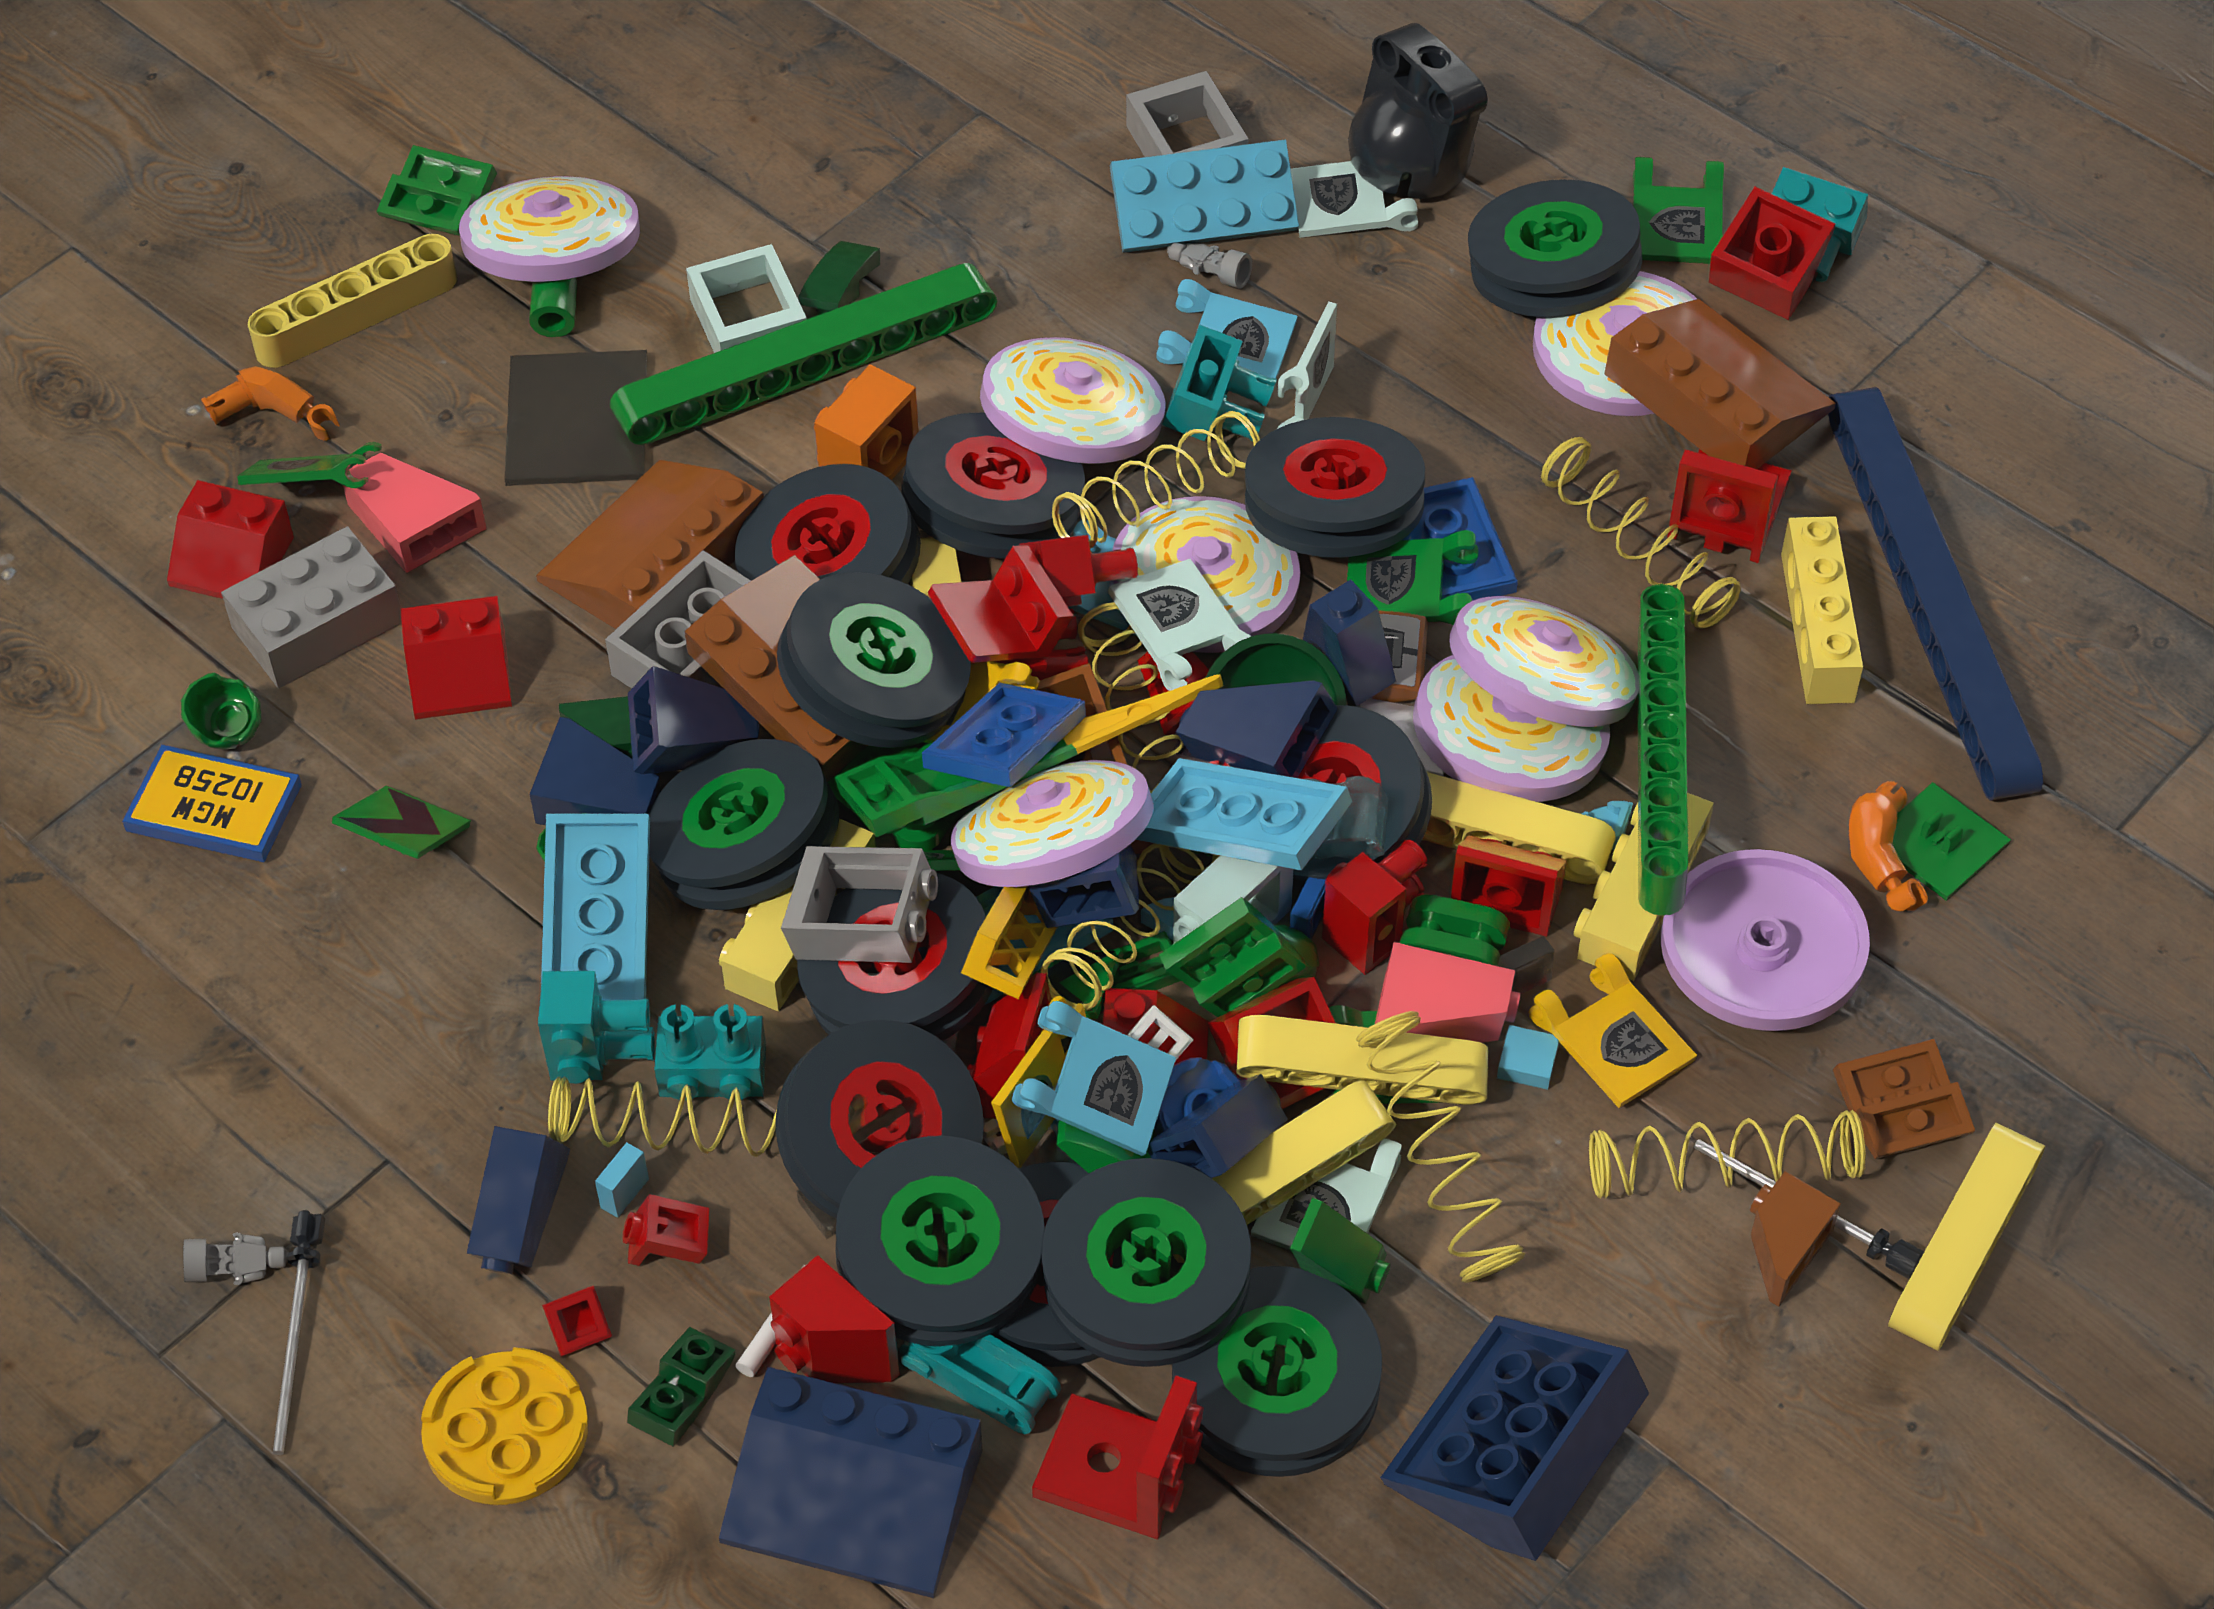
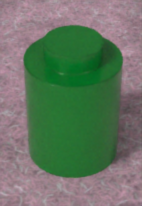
[529,277,577,337]

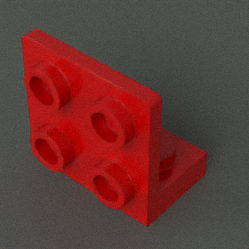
[928,545,1073,663]

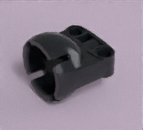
[1348,23,1488,199]

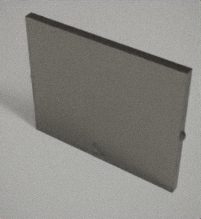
[504,350,648,486]

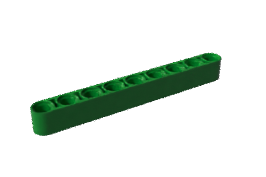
[610,263,998,445]
[1638,584,1688,916]

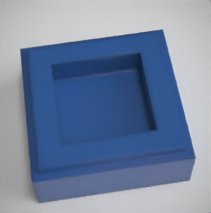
[1290,877,1326,940]

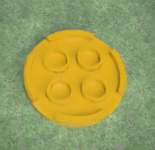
[421,1347,588,1505]

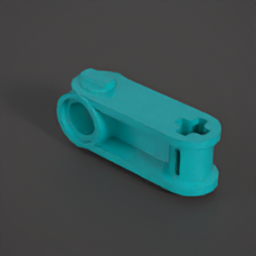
[899,1334,1062,1434]

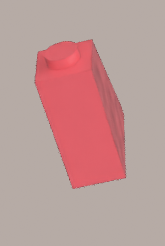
[343,453,487,573]
[1375,942,1520,1043]

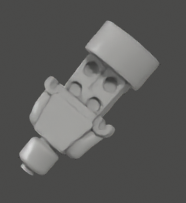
[1167,243,1252,289]
[183,1232,289,1285]

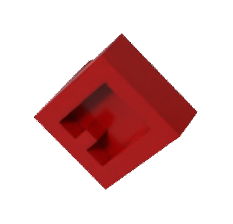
[623,1194,709,1266]

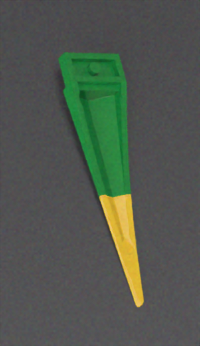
[835,675,1223,837]

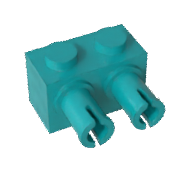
[1772,167,1868,282]
[1162,325,1277,442]
[538,971,655,1084]
[654,1004,766,1100]

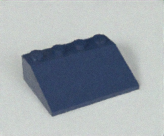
[1380,1315,1649,1561]
[719,1367,983,1598]

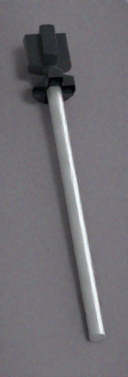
[1694,1139,1924,1280]
[273,1210,325,1455]

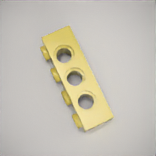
[1781,516,1863,704]

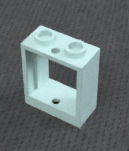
[686,244,807,353]
[1173,856,1293,944]

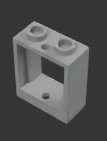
[1126,71,1248,157]
[781,846,938,963]

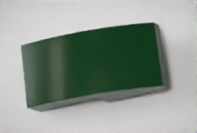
[798,241,880,314]
[627,1327,736,1447]

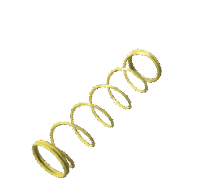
[1052,411,1260,549]
[1541,437,1741,629]
[1078,602,1184,793]
[1041,844,1219,1011]
[1356,1011,1525,1283]
[548,1076,777,1157]
[1589,1110,1866,1199]

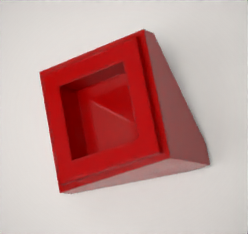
[542,1285,612,1356]

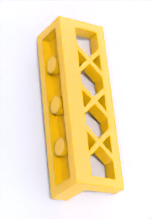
[961,886,1058,999]

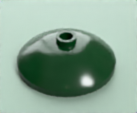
[1205,633,1347,706]

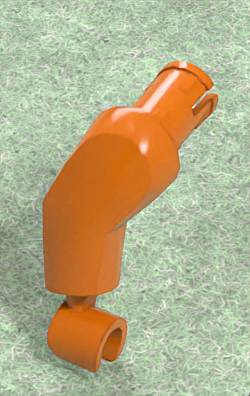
[201,366,340,441]
[1849,781,1928,911]

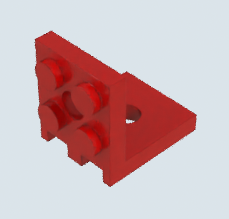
[1667,449,1792,563]
[1032,1376,1204,1540]

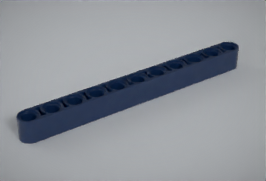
[1828,387,2043,800]

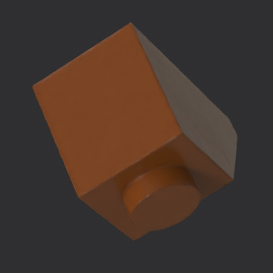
[1750,1171,1841,1307]

